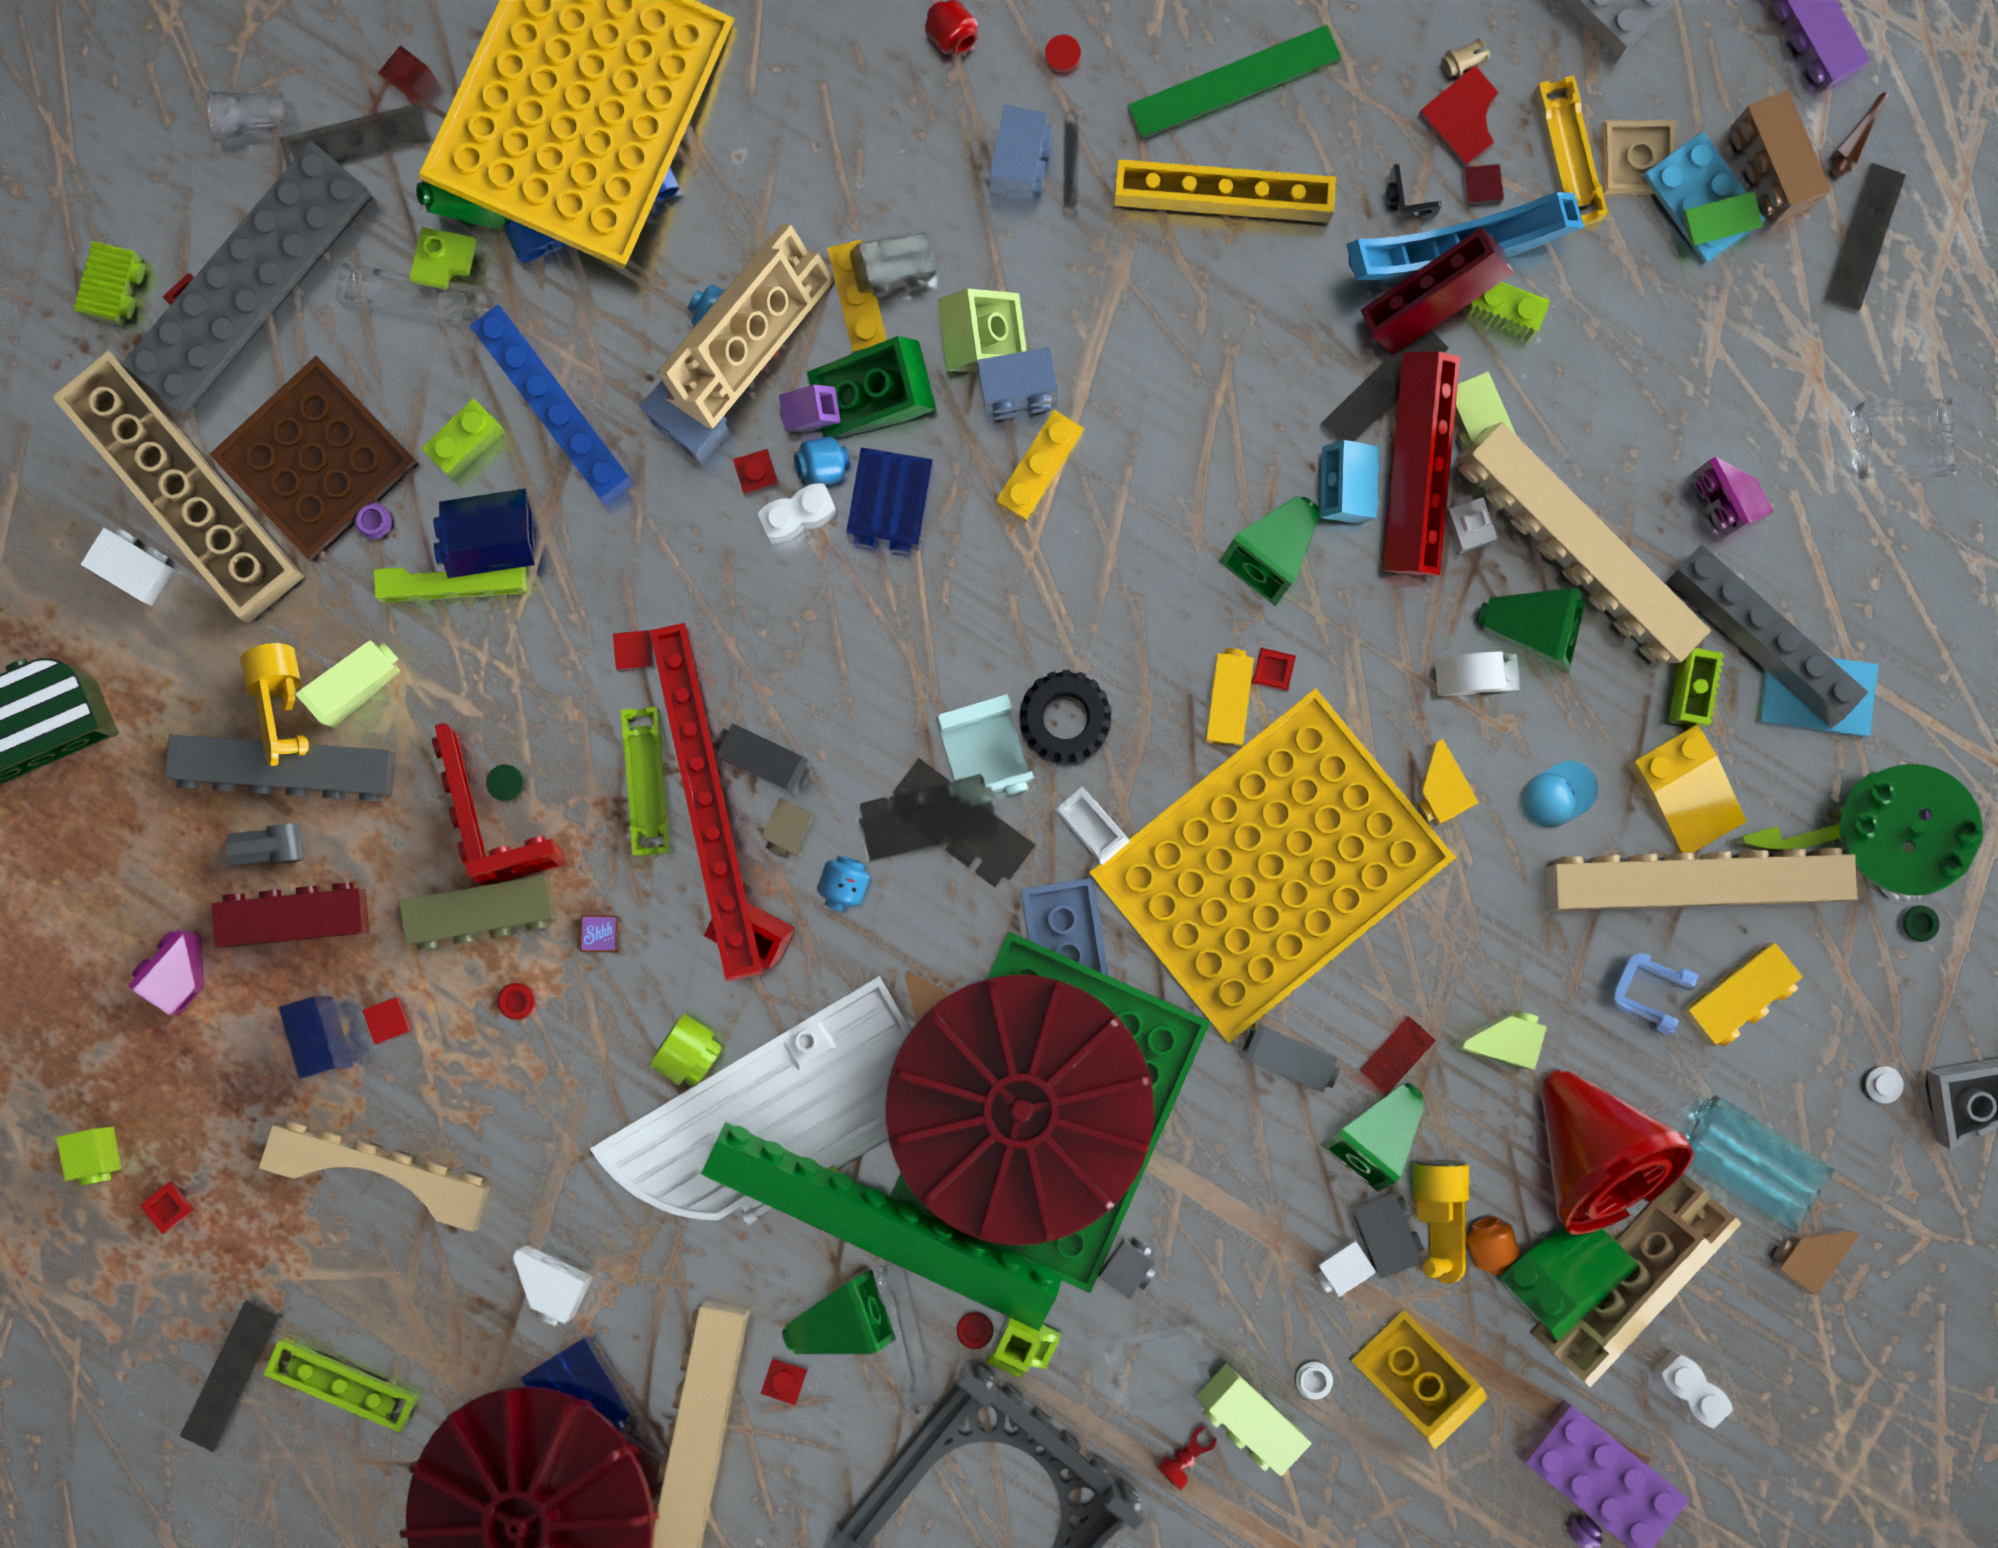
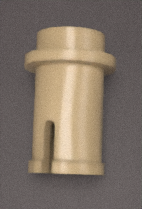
[1441,38,1490,77]

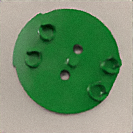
[1839,764,1983,896]

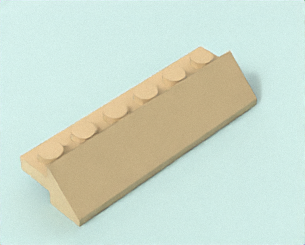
[657,224,835,429]
[1531,1173,1741,1387]

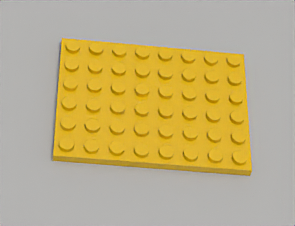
[419,0,735,270]
[1089,688,1456,1044]

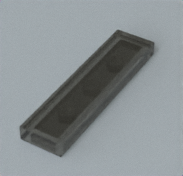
[280,103,430,168]
[1823,163,1906,311]
[1320,330,1449,442]
[180,1300,281,1452]

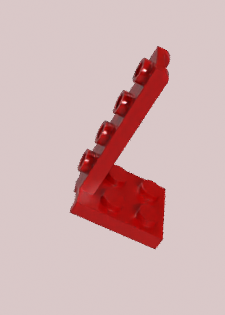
[432,723,567,886]

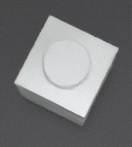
[1315,1239,1376,1297]

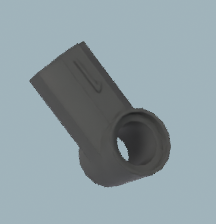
[226,823,304,866]

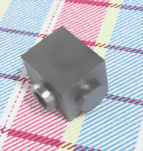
[1098,1238,1156,1299]

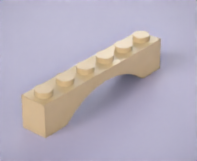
[259,1120,491,1232]

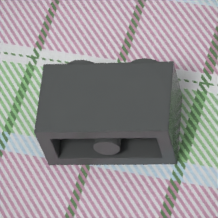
[1350,1191,1424,1279]

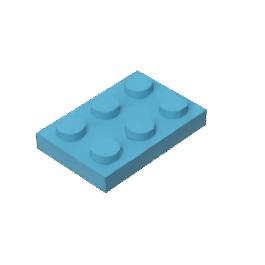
[1642,131,1765,263]

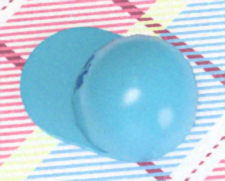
[1520,761,1598,828]

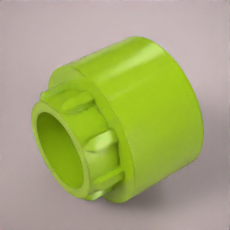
[648,1012,721,1086]

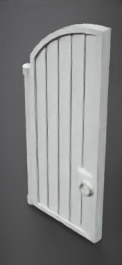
[590,975,912,1225]

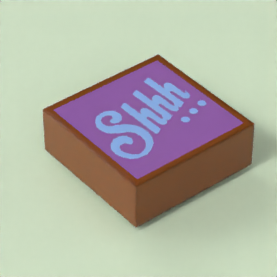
[580,915,619,953]

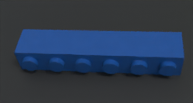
[469,304,634,505]

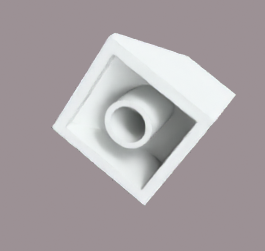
[513,1245,594,1326]

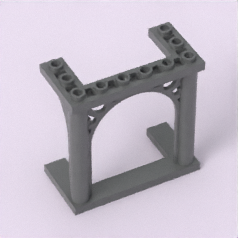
[822,1360,1145,1548]

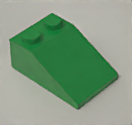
[807,336,937,439]
[1500,1227,1639,1341]

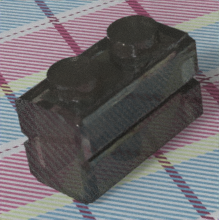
[850,233,937,297]

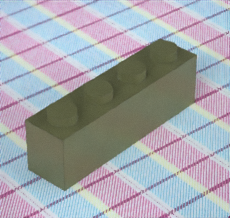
[399,875,557,951]

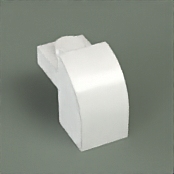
[1435,652,1520,696]

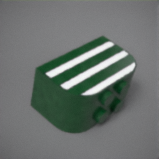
[0,658,119,785]

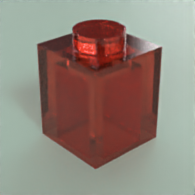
[378,45,436,107]

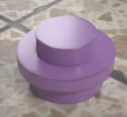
[354,503,392,540]
[1568,1516,1603,1548]

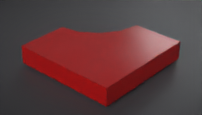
[1419,65,1499,167]

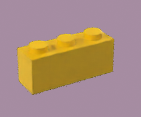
[1681,942,1803,1047]

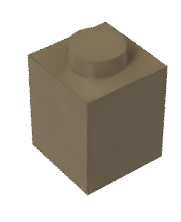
[761,798,815,858]

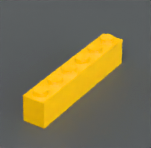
[1114,159,1336,223]

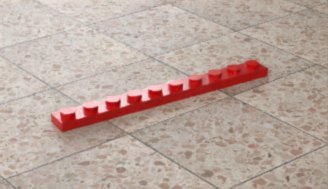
[649,623,763,982]

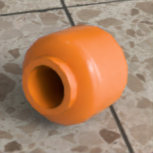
[1467,1216,1520,1275]

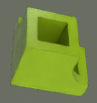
[409,227,477,290]
[987,1317,1061,1378]

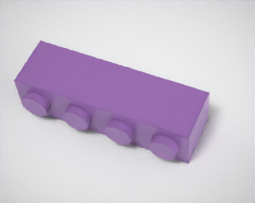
[1772,0,1871,91]

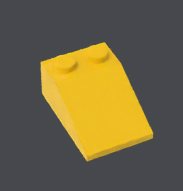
[1626,724,1747,853]
[1351,1310,1488,1449]

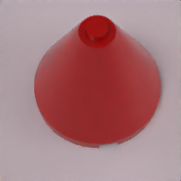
[1541,1070,1694,1235]

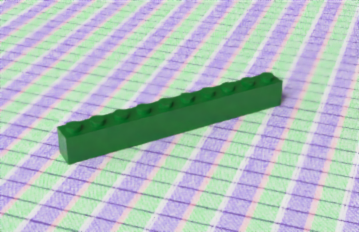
[701,1122,1062,1331]

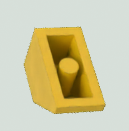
[1417,739,1479,826]

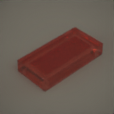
[1358,1016,1436,1095]

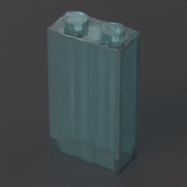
[1683,1096,1835,1232]

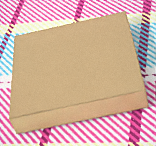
[1602,120,1677,194]

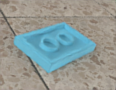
[1758,658,1879,737]

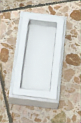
[1054,786,1130,865]

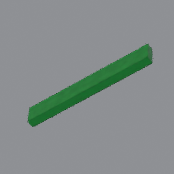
[1128,24,1341,140]

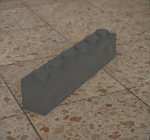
[1667,544,1868,728]
[165,734,396,802]

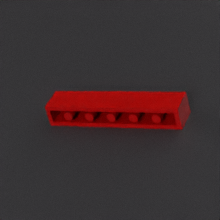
[1383,351,1460,576]

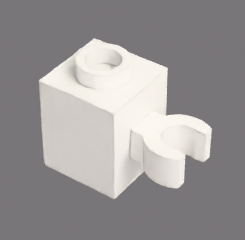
[1446,495,1498,555]

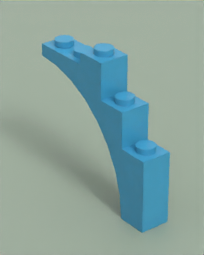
[1346,192,1584,286]

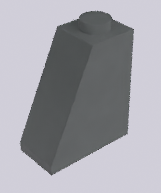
[714,723,813,798]
[1239,1023,1340,1093]

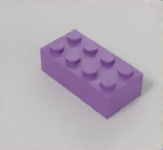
[1519,1400,1690,1548]

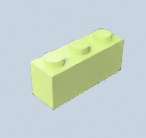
[1455,371,1516,492]
[1196,1363,1312,1476]

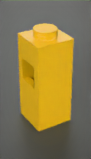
[1204,648,1254,748]

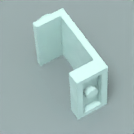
[936,694,1034,806]

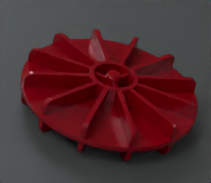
[885,975,1154,1245]
[399,1387,659,1548]

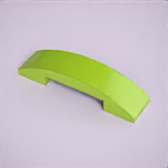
[1735,807,1843,851]

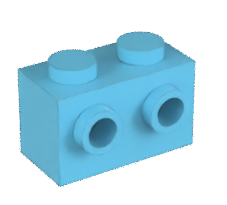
[1320,440,1380,524]

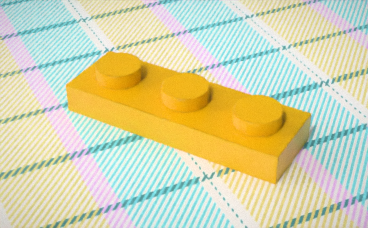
[827,239,887,353]
[996,410,1084,522]

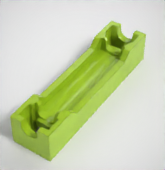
[374,559,527,603]
[620,706,672,857]
[263,1337,420,1433]

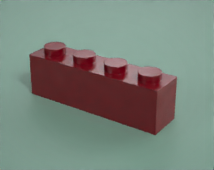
[1360,227,1514,355]
[211,882,369,948]

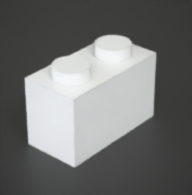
[80,527,175,606]

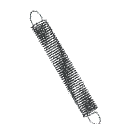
[1063,112,1078,217]

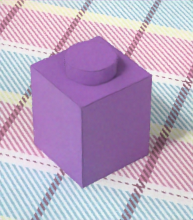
[779,384,841,433]

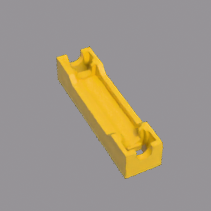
[1535,75,1608,225]

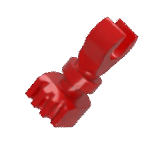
[1156,1426,1217,1491]

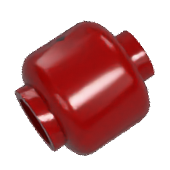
[925,0,978,55]

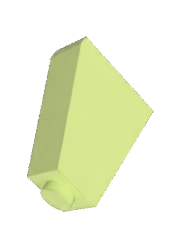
[295,640,401,729]

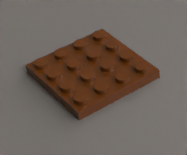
[209,356,417,561]

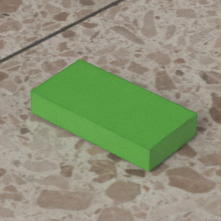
[1682,191,1763,247]

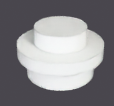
[1865,1066,1903,1103]
[1295,1362,1333,1400]

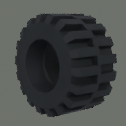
[1019,670,1112,765]

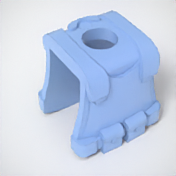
[1613,953,1699,1036]

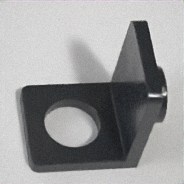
[1386,164,1442,220]

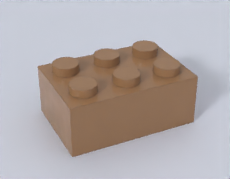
[1731,90,1831,224]

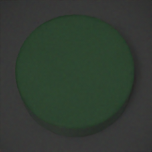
[486,764,525,802]
[1899,905,1940,942]

